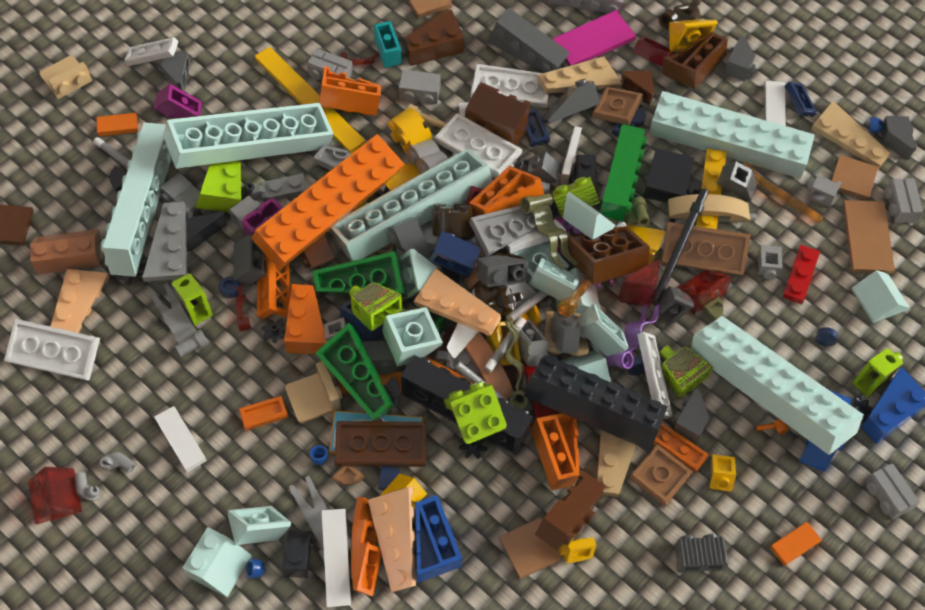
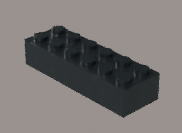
[524,354,668,451]
[401,355,533,456]

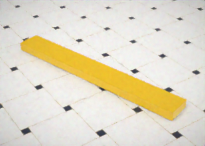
[255,47,366,154]

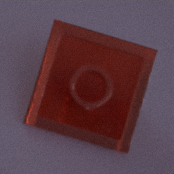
[618,260,661,308]
[677,270,732,314]
[28,466,83,525]

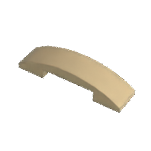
[668,194,750,222]

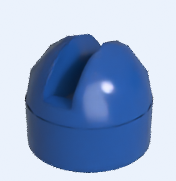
[869,117,884,133]
[310,445,328,466]
[246,559,266,578]

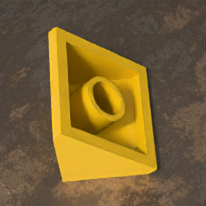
[669,19,718,52]

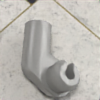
[100,452,136,473]
[74,472,100,501]

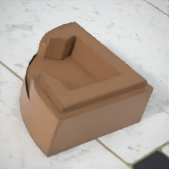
[332,466,364,486]

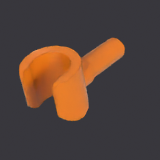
[756,419,789,435]

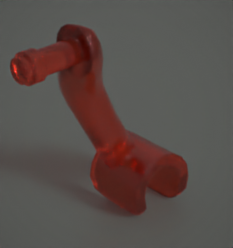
[340,52,378,65]
[235,286,251,331]

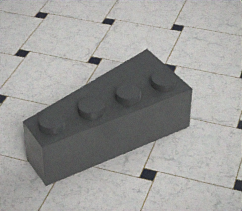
[488,8,570,73]

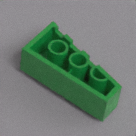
[312,251,408,297]
[315,323,395,421]

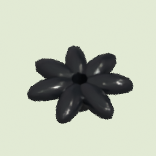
[261,319,286,343]
[853,393,871,422]
[459,437,488,459]

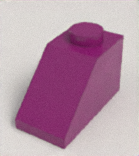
[154,84,202,118]

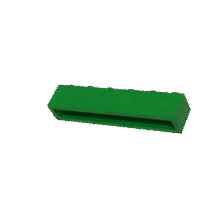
[600,124,647,222]

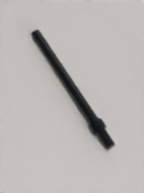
[652,189,709,302]

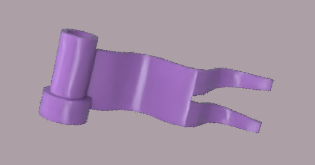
[603,305,661,369]

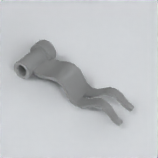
[149,282,209,357]
[289,476,351,561]

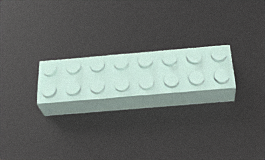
[649,91,815,179]
[163,103,334,169]
[101,123,172,277]
[330,148,493,261]
[691,316,864,455]

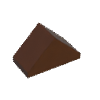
[620,70,654,106]

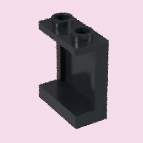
[643,148,695,203]

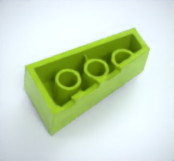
[195,160,241,213]

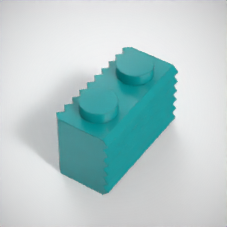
[373,21,402,68]

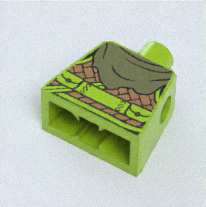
[171,274,213,326]
[349,283,402,331]
[659,345,713,399]
[852,348,903,398]

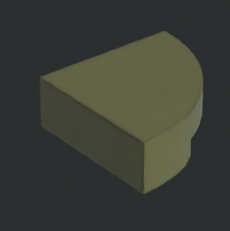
[702,296,723,322]

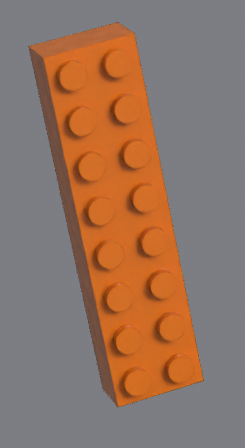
[251,134,405,270]

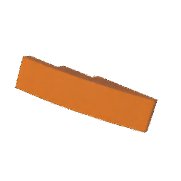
[351,497,382,596]

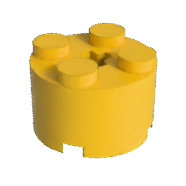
[387,107,432,154]

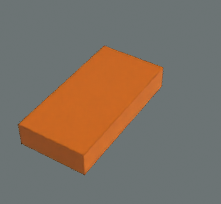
[97,113,138,137]
[239,396,288,431]
[770,522,822,567]

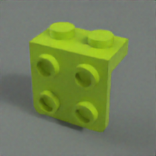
[444,381,507,444]

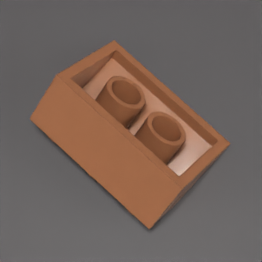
[30,229,101,275]

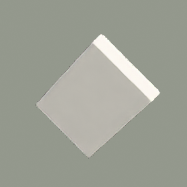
[470,64,549,108]
[434,113,522,177]
[4,319,100,380]

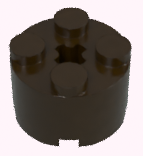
[432,202,474,238]

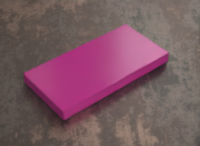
[552,10,636,66]

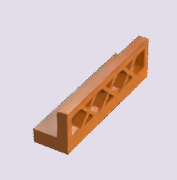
[257,253,290,319]

